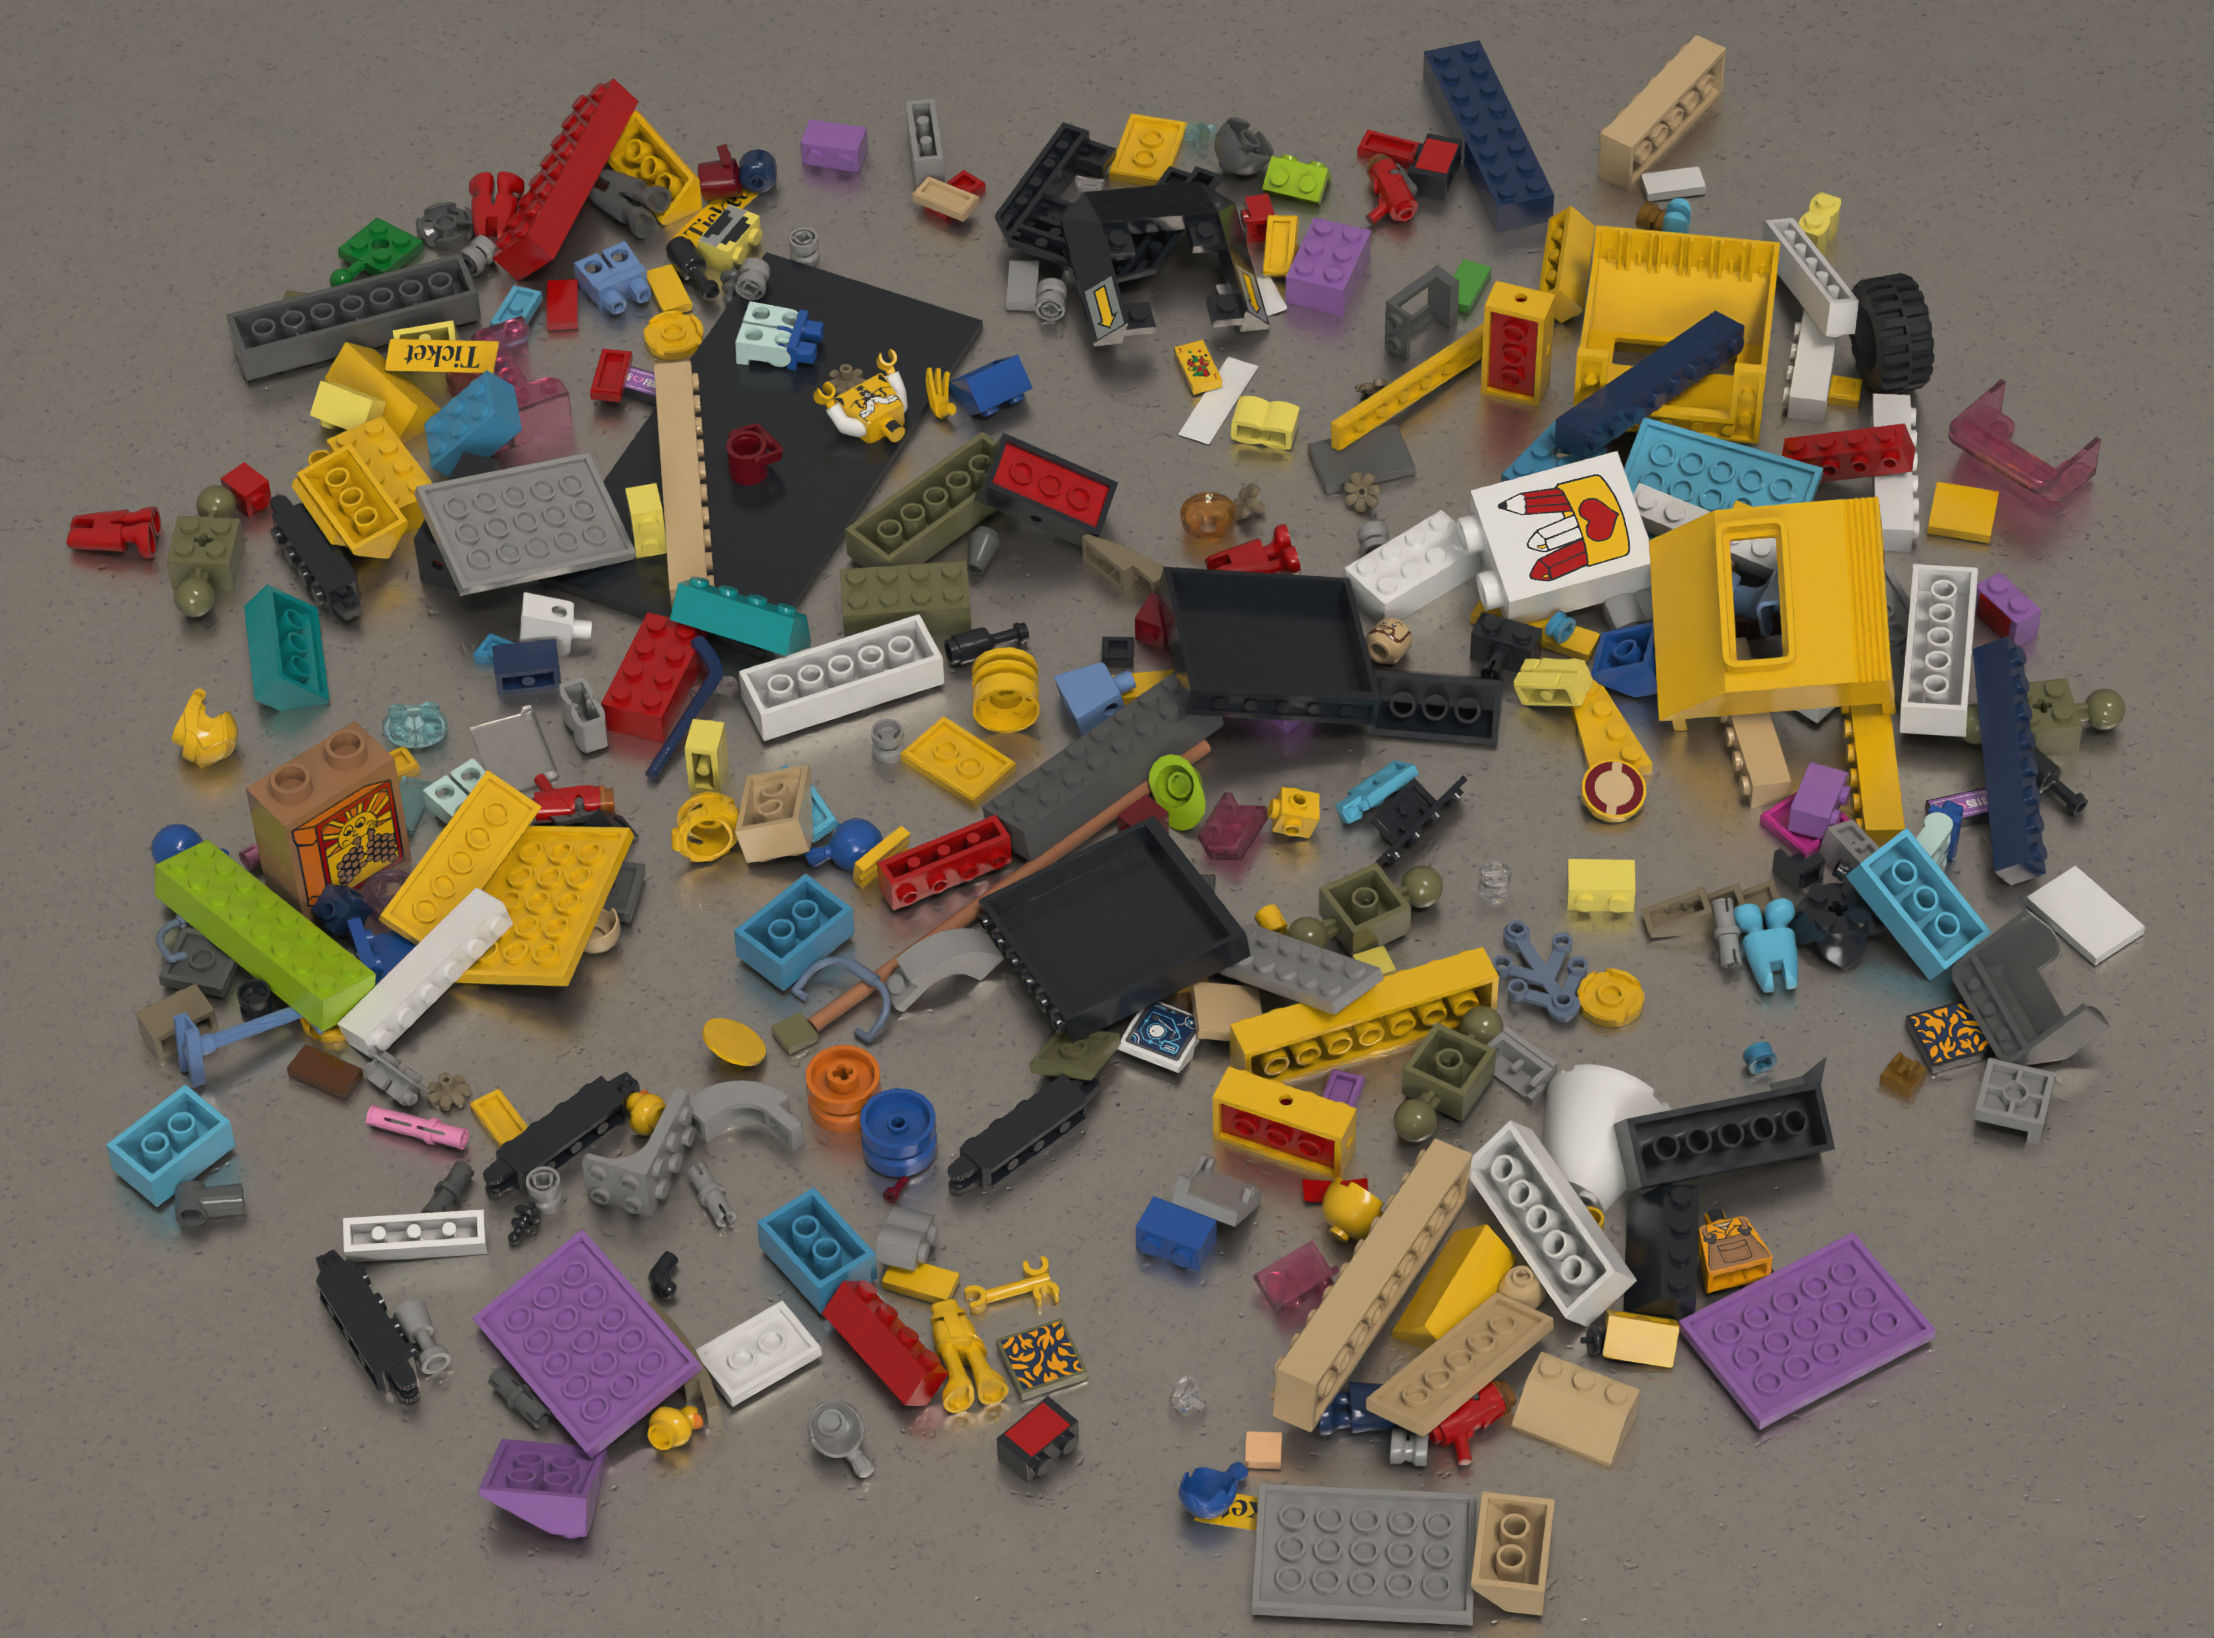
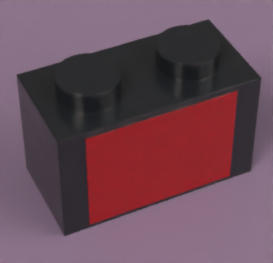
[1407,133,1462,201]
[997,1396,1079,1484]

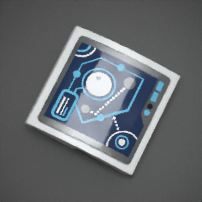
[1118,1001,1202,1073]

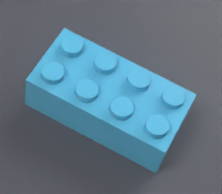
[1845,828,1992,981]

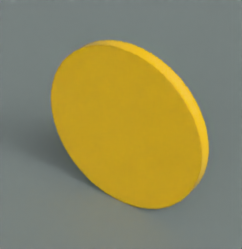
[702,1018,766,1066]

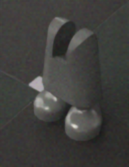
[588,169,672,239]

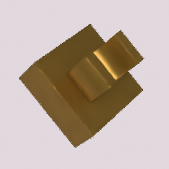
[1879,1052,1927,1098]

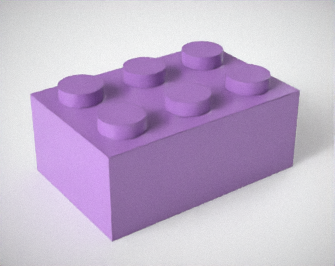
[1286,217,1371,317]

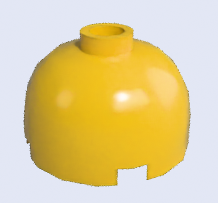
[1322,1177,1384,1243]

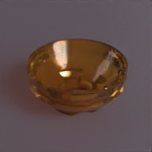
[1180,492,1237,542]

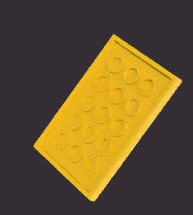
[454,826,634,986]

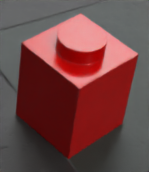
[220,462,272,518]

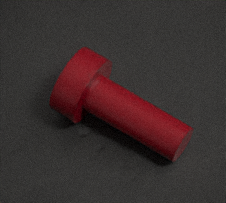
[883,1176,909,1204]

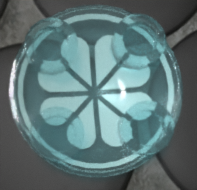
[383,702,448,748]

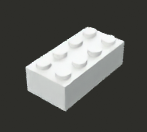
[1344,510,1482,623]

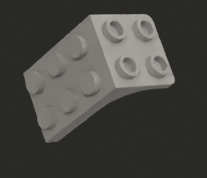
[582,1087,696,1216]

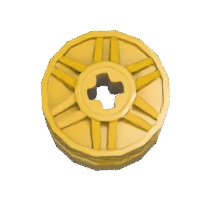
[972,647,1040,733]

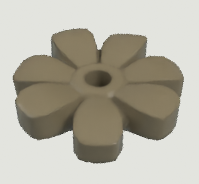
[828,364,866,396]
[1355,379,1394,397]
[1344,472,1382,512]
[1231,482,1266,520]
[428,1072,471,1111]

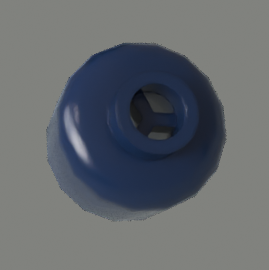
[738,149,777,193]

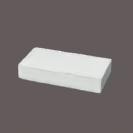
[1640,166,1706,201]

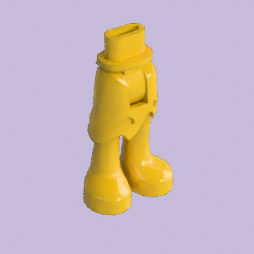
[930,1299,1009,1413]

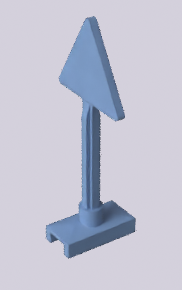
[173,1007,326,1088]

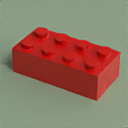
[601,612,709,743]

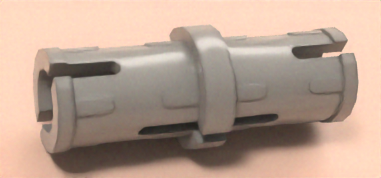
[1711,898,1743,968]
[687,1162,737,1227]

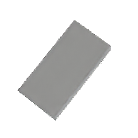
[1006,260,1040,311]

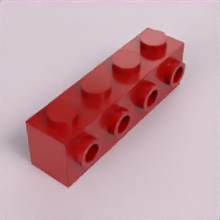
[1782,423,1916,483]
[877,815,1012,910]
[822,1280,949,1406]

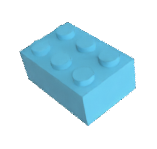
[106,1084,236,1207]

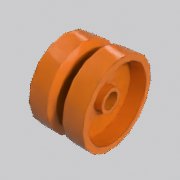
[805,1045,881,1133]

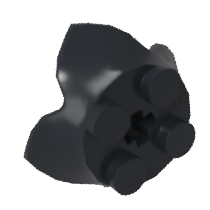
[1786,882,1886,971]

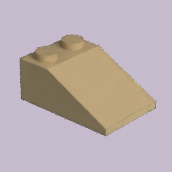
[735,764,813,863]

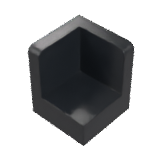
[1772,848,1826,896]

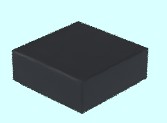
[1101,636,1134,668]

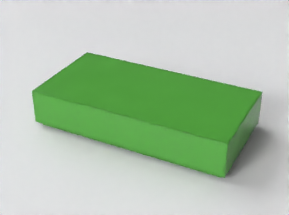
[1454,259,1491,314]

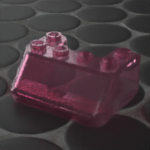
[445,315,573,454]
[1948,379,2101,503]

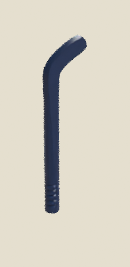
[645,636,723,780]

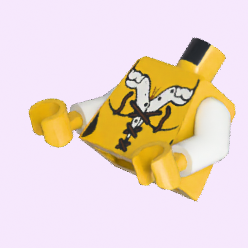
[814,349,908,443]

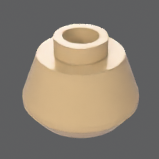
[1498,1266,1546,1309]

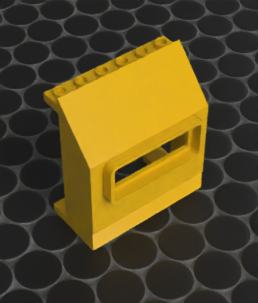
[1573,225,1780,444]
[1649,496,1896,731]

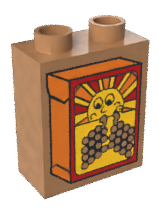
[246,721,412,924]

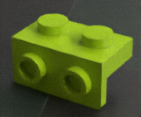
[1262,154,1332,205]

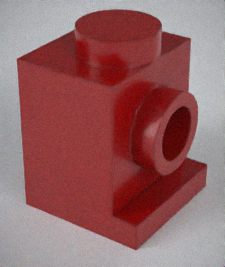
[1240,193,1275,244]

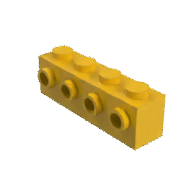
[1538,206,1595,323]

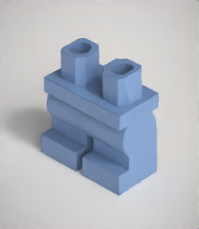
[574,241,651,315]

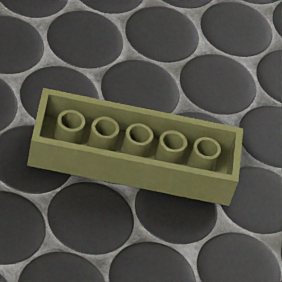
[845,432,997,568]

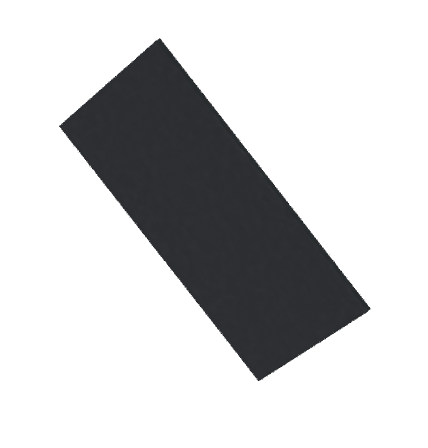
[538,252,983,658]

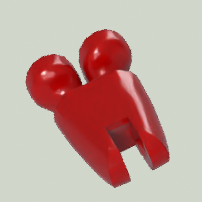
[469,171,525,239]
[66,506,161,559]
[1204,524,1301,575]

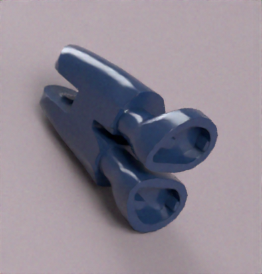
[1318,1381,1401,1436]

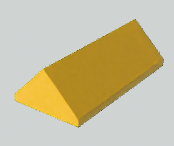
[607,110,702,226]
[325,342,441,444]
[296,443,409,559]
[1391,1224,1517,1351]

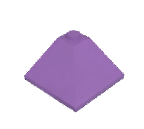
[479,1439,607,1539]

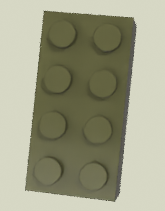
[840,561,972,638]

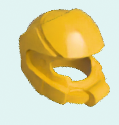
[171,688,239,768]
[671,791,739,862]

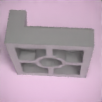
[1973,1058,2056,1144]
[1172,1153,1263,1227]

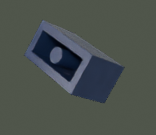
[492,639,561,696]

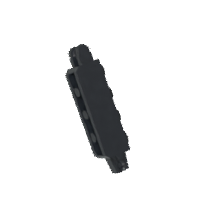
[270,494,362,621]
[483,1072,640,1199]
[947,1074,1101,1195]
[316,1249,420,1404]

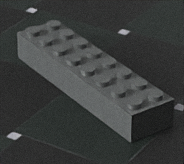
[226,253,481,381]
[982,672,1224,862]

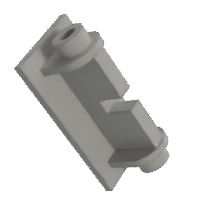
[364,1049,431,1106]

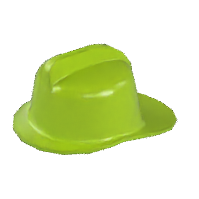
[1149,754,1206,831]

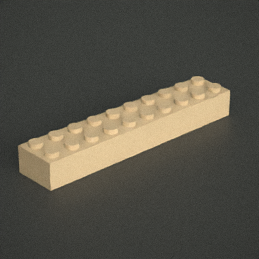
[1271,1139,1472,1432]

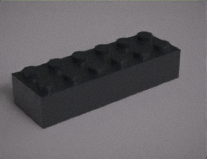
[1614,1081,1835,1192]

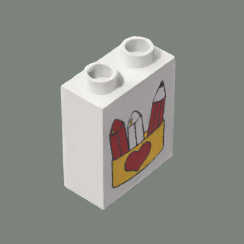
[1457,451,1651,624]

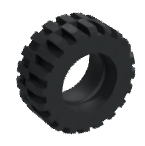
[1849,273,1935,394]

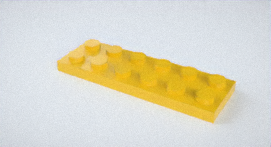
[378,770,542,946]

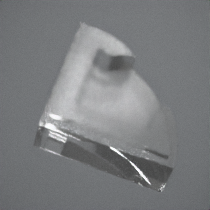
[1075,176,1105,196]

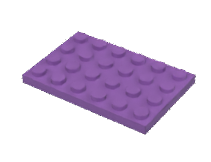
[472,1229,703,1459]
[1679,1232,1936,1430]

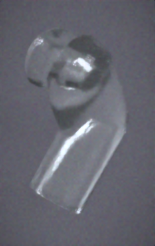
[689,676,739,699]

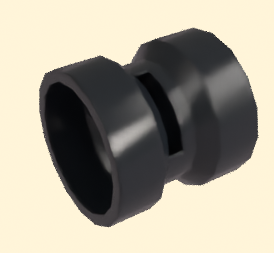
[237,979,275,1022]

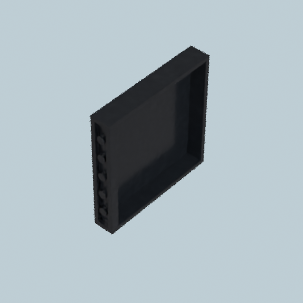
[1158,567,1381,725]
[978,816,1251,1043]

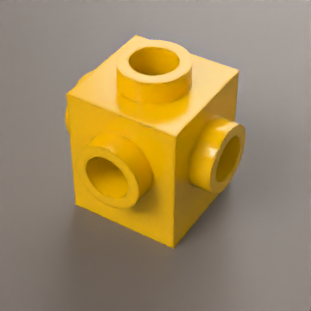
[1267,787,1320,839]

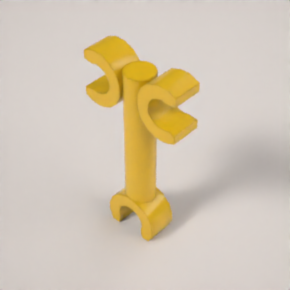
[964,1256,1060,1315]

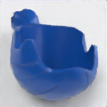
[804,818,883,871]
[151,824,229,863]
[1178,1462,1248,1519]

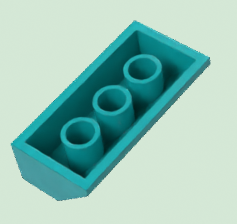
[670,576,811,656]
[244,584,330,711]

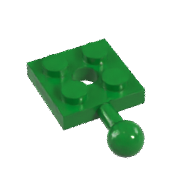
[329,217,424,287]

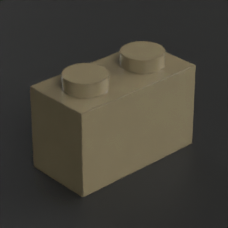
[135,983,219,1060]

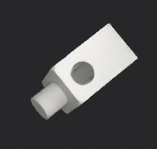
[519,593,592,656]

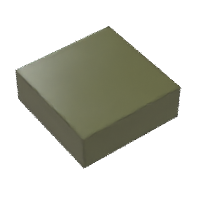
[771,1012,818,1056]

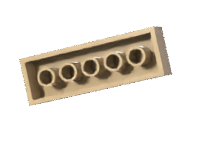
[1597,35,1726,191]

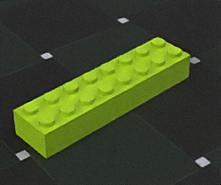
[154,839,376,1032]

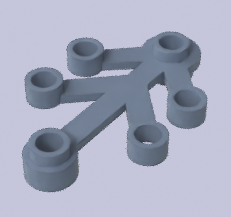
[1492,920,1588,1022]

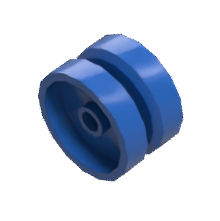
[860,1088,938,1177]

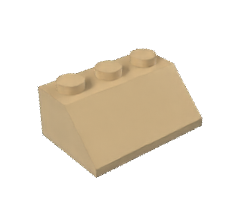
[1511,1351,1641,1468]
[1471,1491,1555,1616]

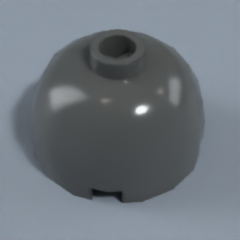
[1214,117,1274,176]

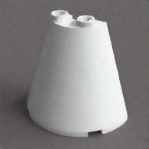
[1542,1064,1671,1214]

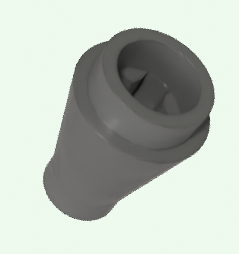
[967,526,1000,575]

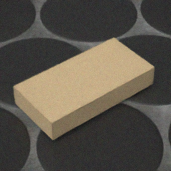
[912,176,979,222]

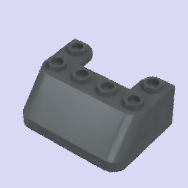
[1951,909,2110,1066]

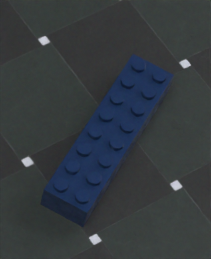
[1423,40,1554,233]

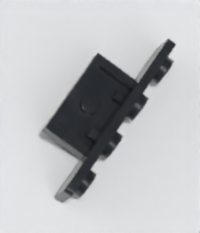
[1369,775,1468,866]

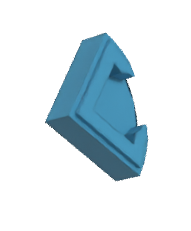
[473,633,514,664]

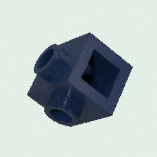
[311,883,372,937]

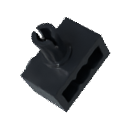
[1470,612,1542,678]

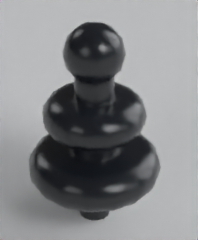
[508,1202,541,1244]
[1580,1325,1606,1355]

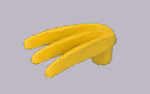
[926,367,956,419]

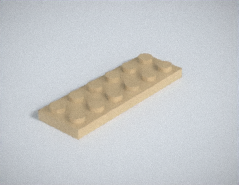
[1366,1292,1554,1437]

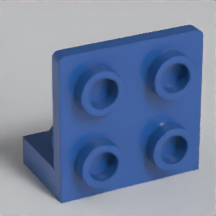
[347,917,416,986]

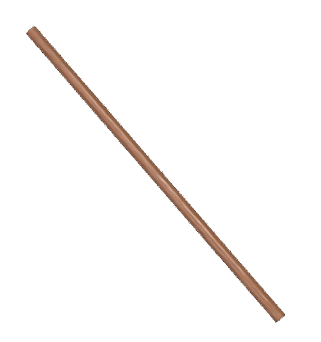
[807,740,1211,1032]

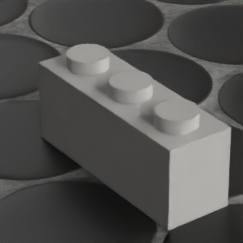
[905,98,945,188]

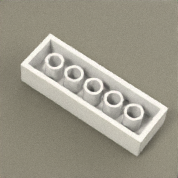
[1900,564,1978,737]
[739,614,944,741]
[1470,1120,1637,1327]

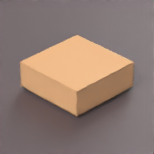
[1245,1431,1282,1469]

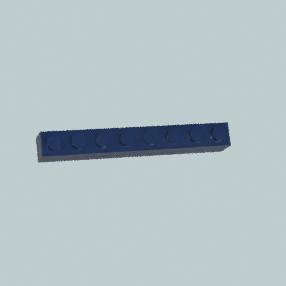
[1554,310,1744,460]
[1972,636,2047,886]

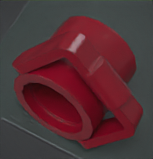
[698,144,743,201]
[726,423,783,485]

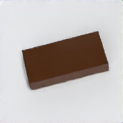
[287,1044,364,1100]

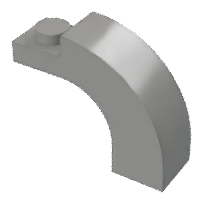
[883,928,1004,1012]
[689,1080,803,1152]

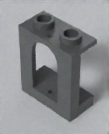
[1385,265,1459,360]

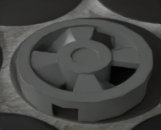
[416,202,474,251]

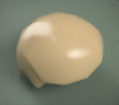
[583,908,621,954]

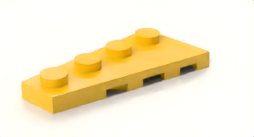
[1570,680,1653,775]

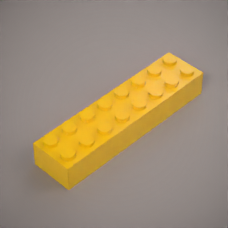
[1230,947,1499,1084]

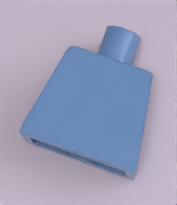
[1054,662,1136,737]

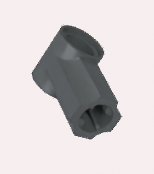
[175,1181,245,1227]

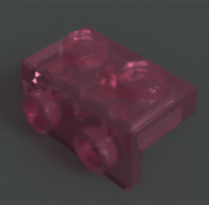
[1198,792,1268,861]
[1253,1240,1340,1312]

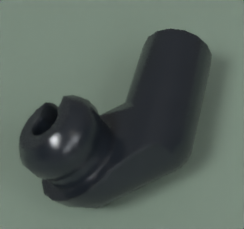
[648,1251,679,1299]

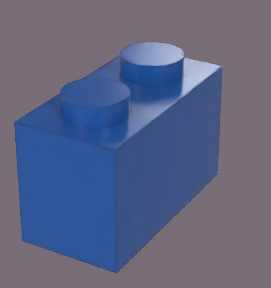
[1136,1196,1217,1271]

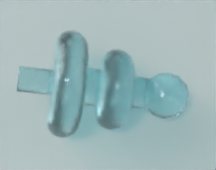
[1184,122,1217,147]

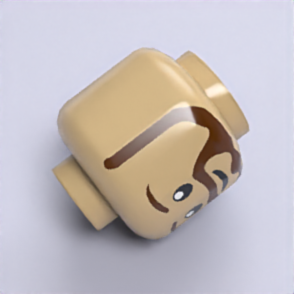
[1365,617,1413,665]

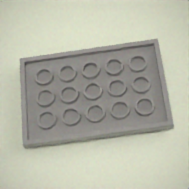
[414,452,636,596]
[1252,1483,1477,1625]

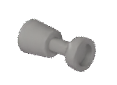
[393,1299,451,1374]

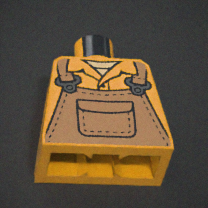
[1697,1208,1773,1293]

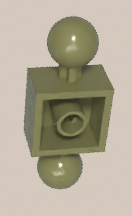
[167,485,245,617]
[1960,678,2126,756]
[1286,863,1443,957]
[1393,1006,1504,1143]

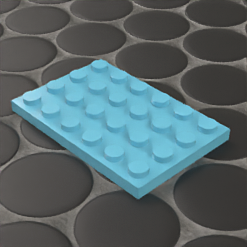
[1624,417,1823,578]

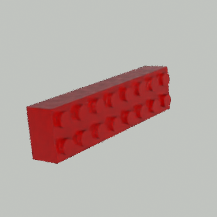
[492,78,639,281]

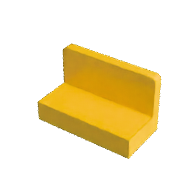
[1602,1309,1680,1368]

